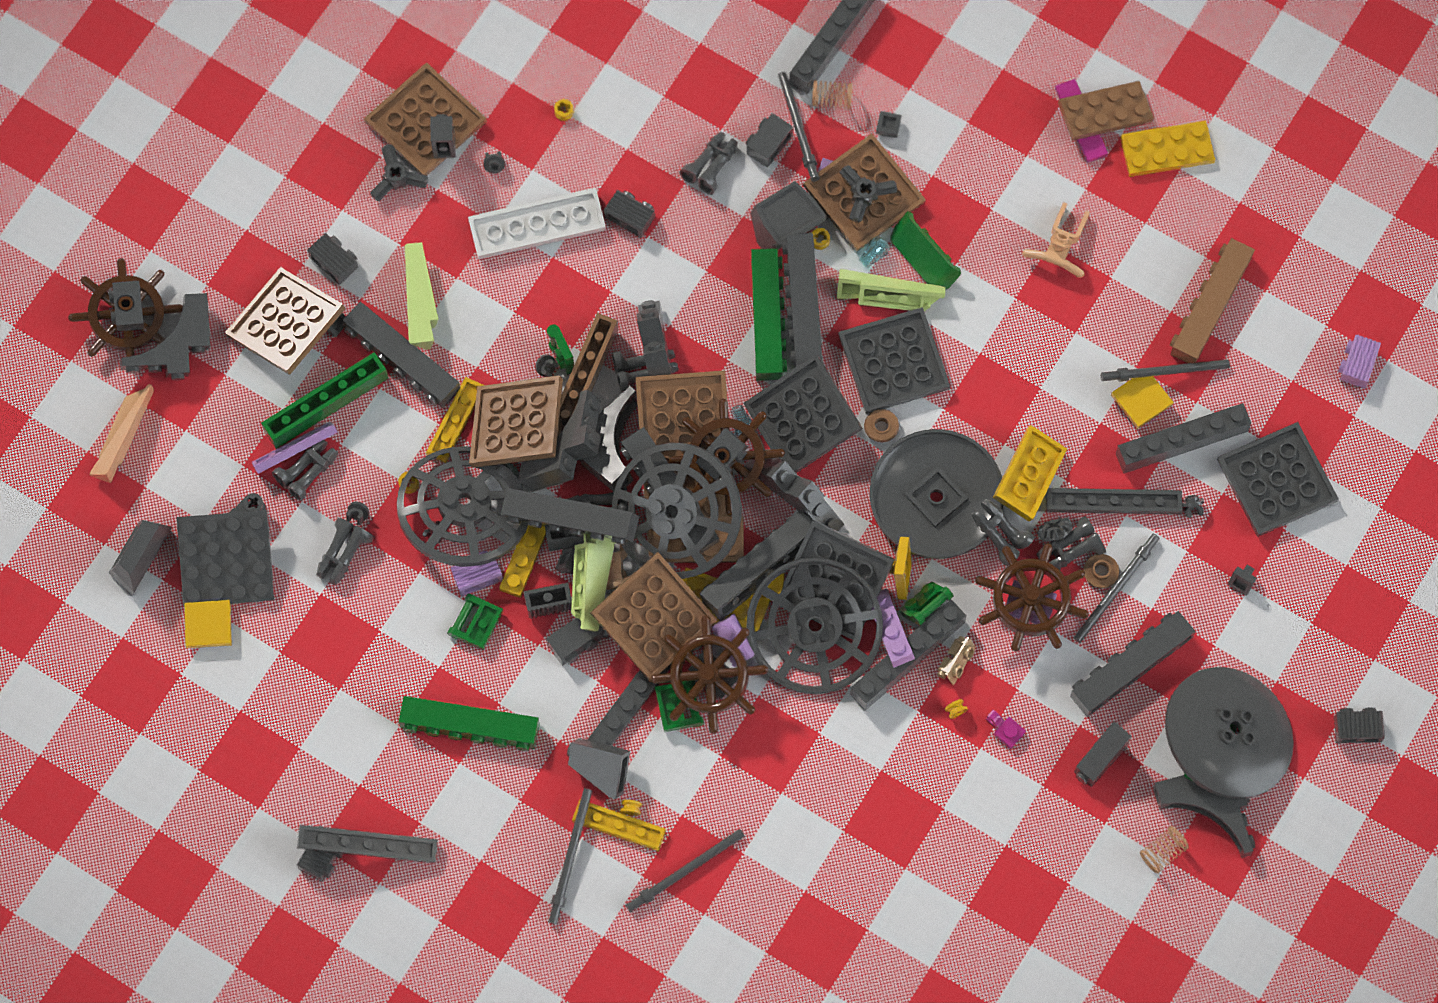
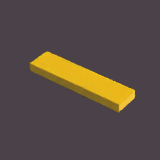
[426,377,484,463]
[572,799,666,852]

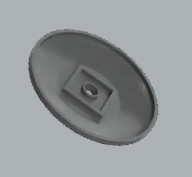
[870,429,1004,559]
[1165,667,1293,799]

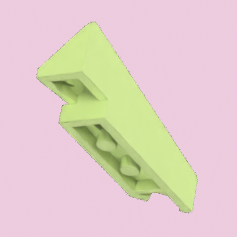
[405,242,438,350]
[836,269,945,312]
[571,533,615,631]

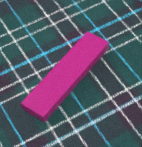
[1055,79,1108,163]

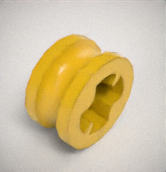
[554,99,574,121]
[812,228,830,250]
[398,471,419,494]
[945,699,968,719]
[620,799,642,816]

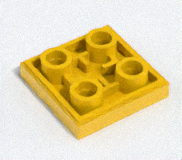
[1111,376,1174,429]
[184,600,232,648]

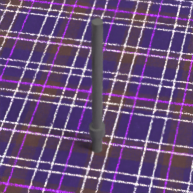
[778,72,820,182]
[1100,360,1230,382]
[1073,533,1160,643]
[548,788,592,925]
[625,829,745,913]

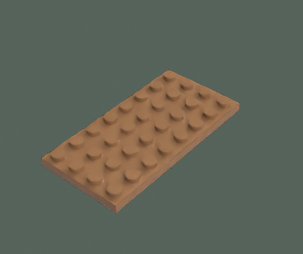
[636,370,733,556]

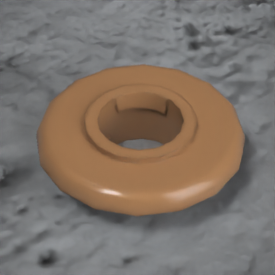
[864,409,899,443]
[1083,554,1119,588]

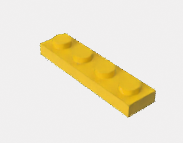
[499,525,546,598]

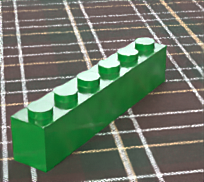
[751,248,787,381]
[261,352,389,449]
[398,696,540,751]

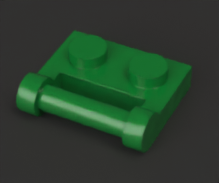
[547,324,574,375]
[899,581,954,626]
[447,593,504,650]
[655,680,704,732]

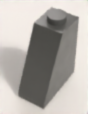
[1074,721,1132,787]
[567,738,630,799]

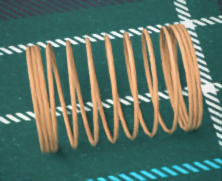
[812,80,853,109]
[1140,826,1189,874]

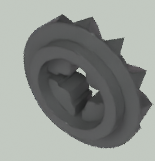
[1037,517,1073,541]

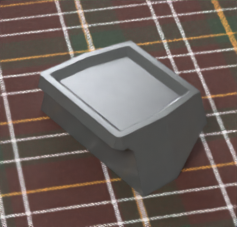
[750,181,829,250]
[109,520,172,596]

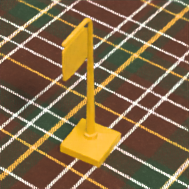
[748,537,912,600]

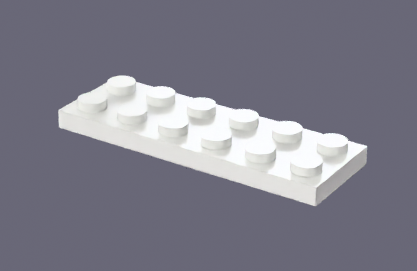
[468,188,606,260]

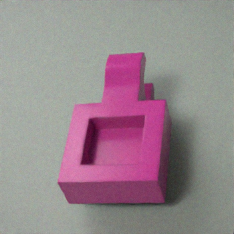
[986,710,1026,750]

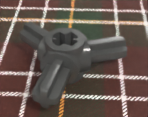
[370,145,428,201]
[840,165,897,223]

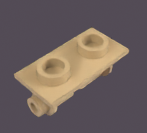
[937,636,976,685]

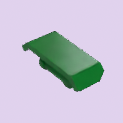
[890,211,961,290]

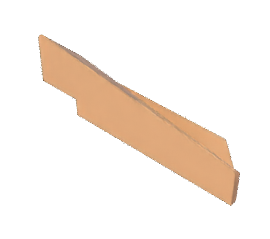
[89,384,154,483]

